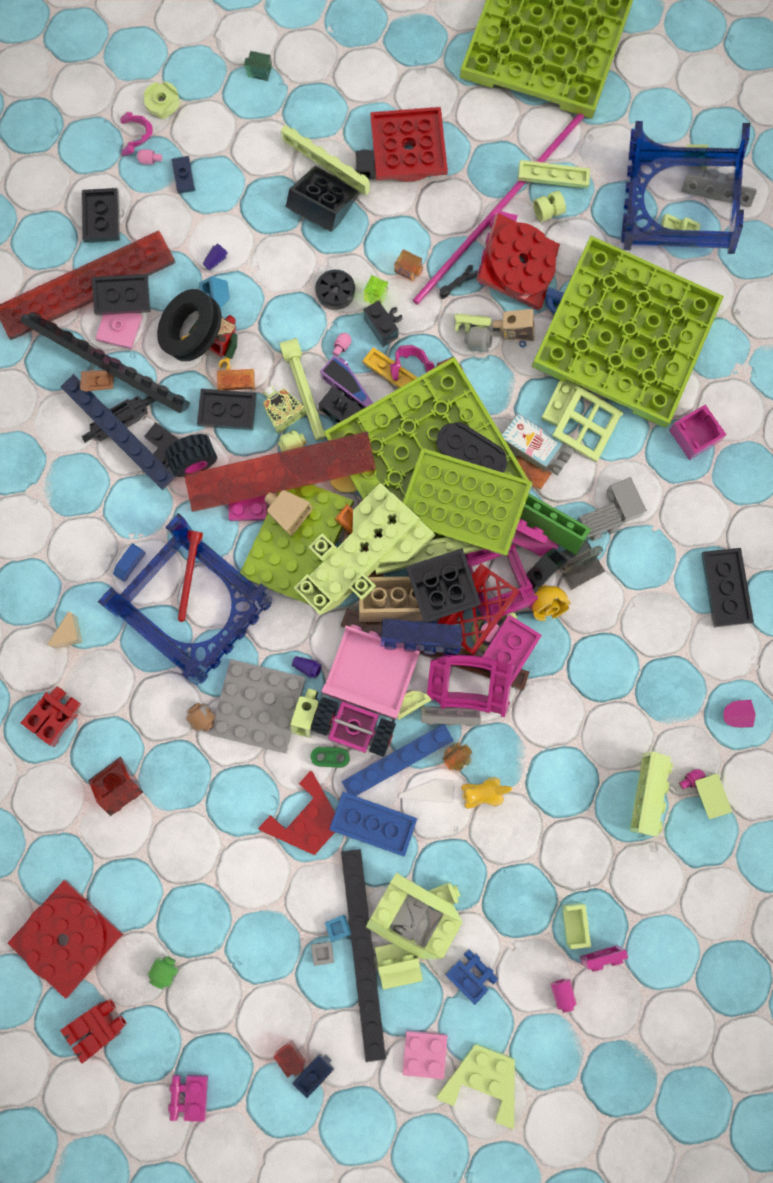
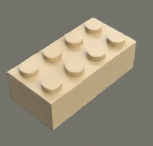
[359,577,437,622]

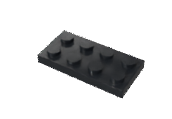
[701,548,754,628]

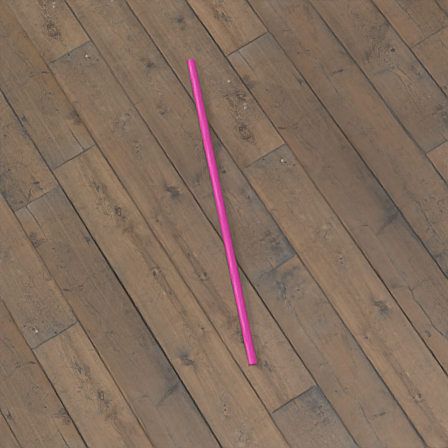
[413,114,584,305]

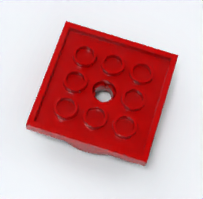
[370,107,448,182]
[476,213,560,311]
[8,880,123,999]

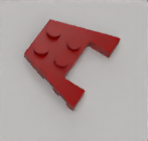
[258,771,335,855]

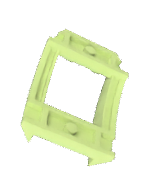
[366,872,463,959]

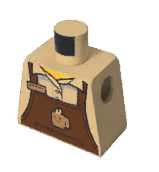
[493,309,535,341]

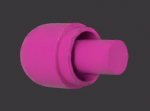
[679,769,706,790]

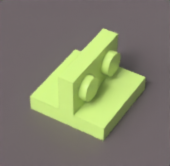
[375,939,423,989]

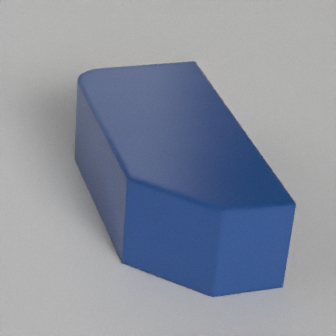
[113,543,146,582]

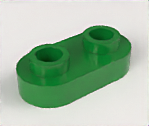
[310,747,350,768]

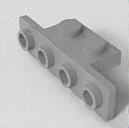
[681,169,757,207]

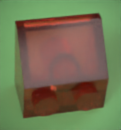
[88,756,143,816]

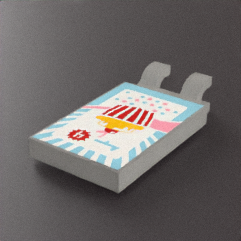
[502,413,574,476]

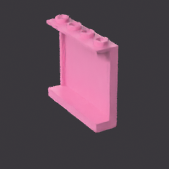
[322,624,420,720]

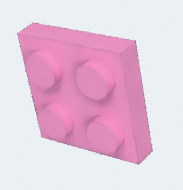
[403,1030,447,1079]

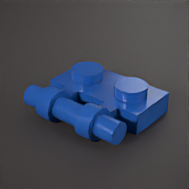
[445,949,498,1005]

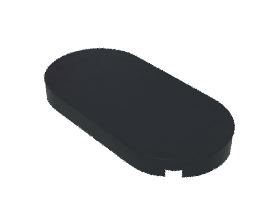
[436,422,507,473]

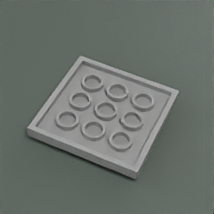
[210,659,306,754]

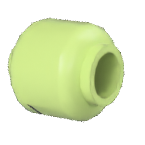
[278,430,307,458]

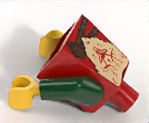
[181,315,238,372]

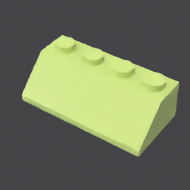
[630,751,673,837]

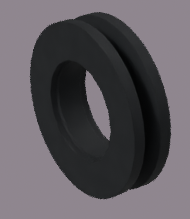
[157,289,222,362]

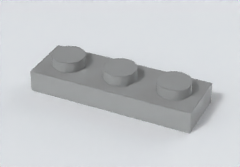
[421,707,481,726]

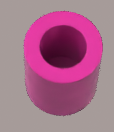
[550,978,577,1013]

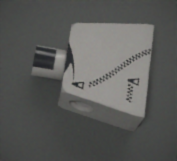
[391,894,429,936]

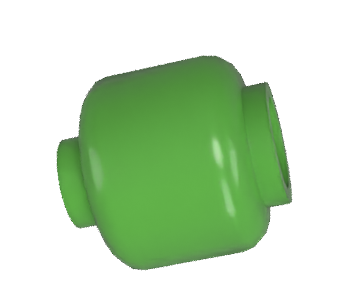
[147,956,179,989]

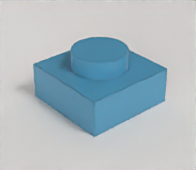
[325,915,352,942]

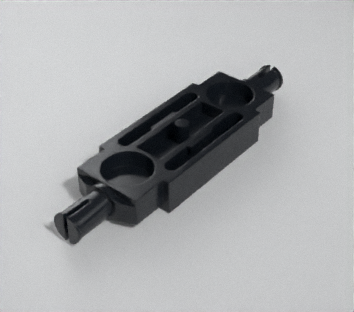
[81,396,156,443]

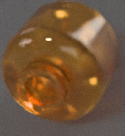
[443,742,473,772]

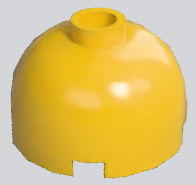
[532,585,571,621]

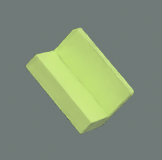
[695,773,732,819]

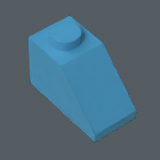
[199,276,230,309]

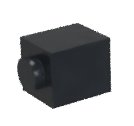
[356,149,374,180]

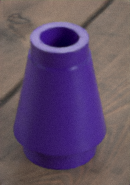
[202,243,228,271]
[292,656,322,678]

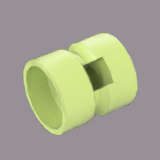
[533,190,566,222]

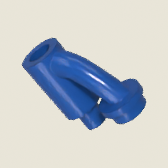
[544,287,564,315]

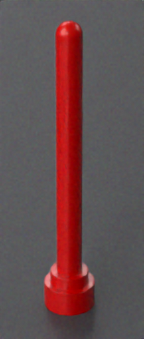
[178,530,203,622]

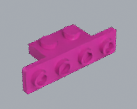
[512,519,559,557]

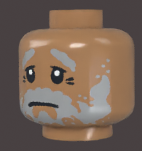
[186,702,215,732]

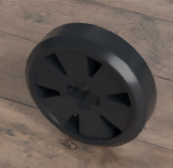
[315,269,355,310]

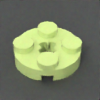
[144,82,180,119]

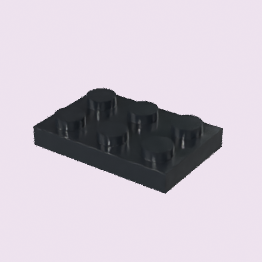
[82,188,120,243]
[92,274,151,315]
[197,389,257,430]

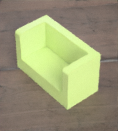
[562,903,591,949]

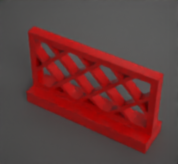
[435,563,520,655]

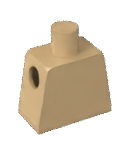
[265,490,313,537]

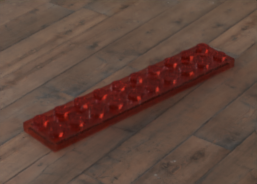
[0,230,176,340]
[184,431,377,512]

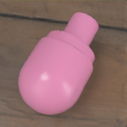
[137,149,162,165]
[332,333,352,357]

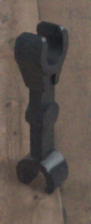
[439,265,478,299]

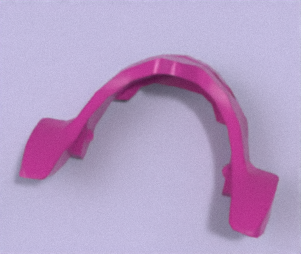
[120,112,153,156]
[390,345,435,381]

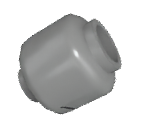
[464,327,493,352]

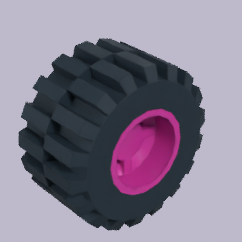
[165,434,218,477]

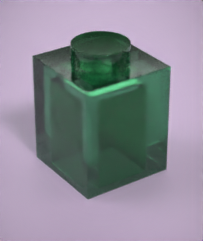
[244,50,272,81]

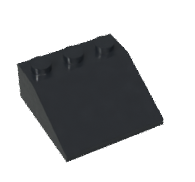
[285,165,360,232]
[406,548,481,623]

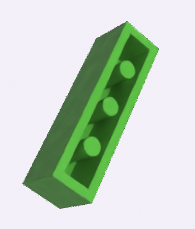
[520,494,591,555]

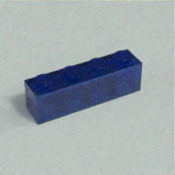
[380,618,462,655]

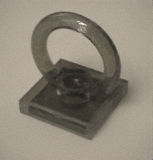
[559,540,605,590]

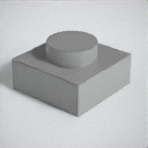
[311,941,334,966]

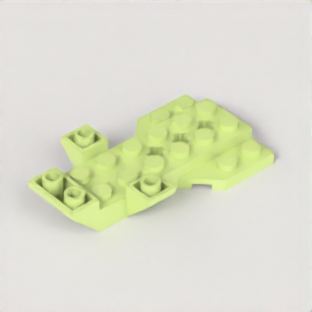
[294,483,435,615]

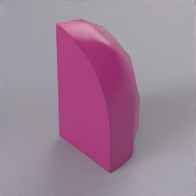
[723,700,756,728]

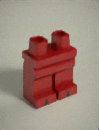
[20,686,81,747]
[60,999,127,1064]

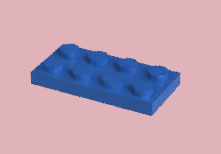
[329,791,418,857]

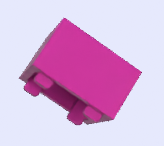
[669,404,727,460]

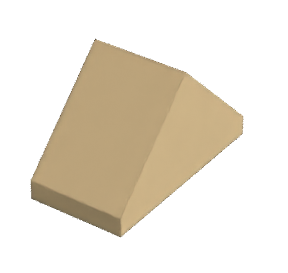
[47,611,82,649]

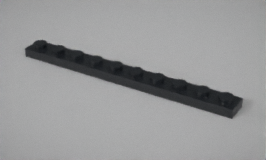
[20,312,190,413]
[341,849,386,1062]

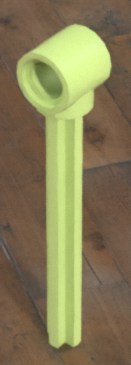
[279,337,326,441]

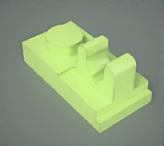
[454,313,491,332]

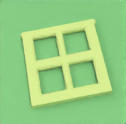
[552,385,623,462]

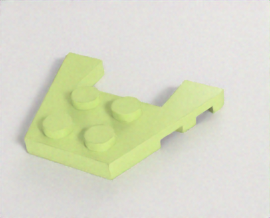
[436,1043,515,1129]

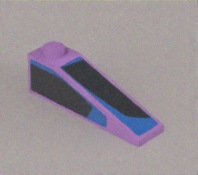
[320,355,373,409]

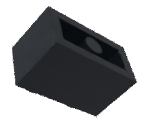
[363,300,403,347]
[319,387,362,423]

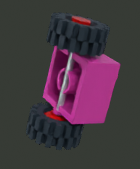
[311,697,396,757]

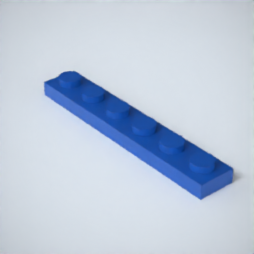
[341,724,454,796]

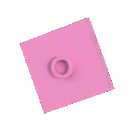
[95,313,142,350]

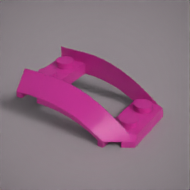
[465,544,538,621]
[427,655,515,717]

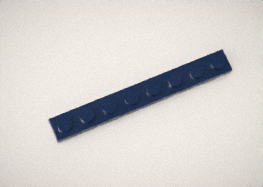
[60,374,176,490]

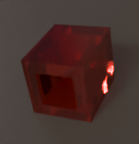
[273,1040,306,1078]

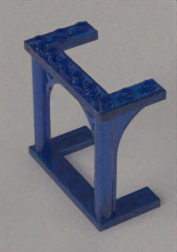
[621,121,750,254]
[98,513,273,686]

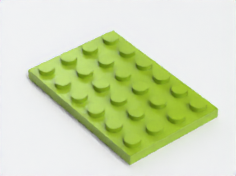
[403,448,532,557]
[238,475,354,605]

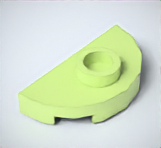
[397,691,432,720]

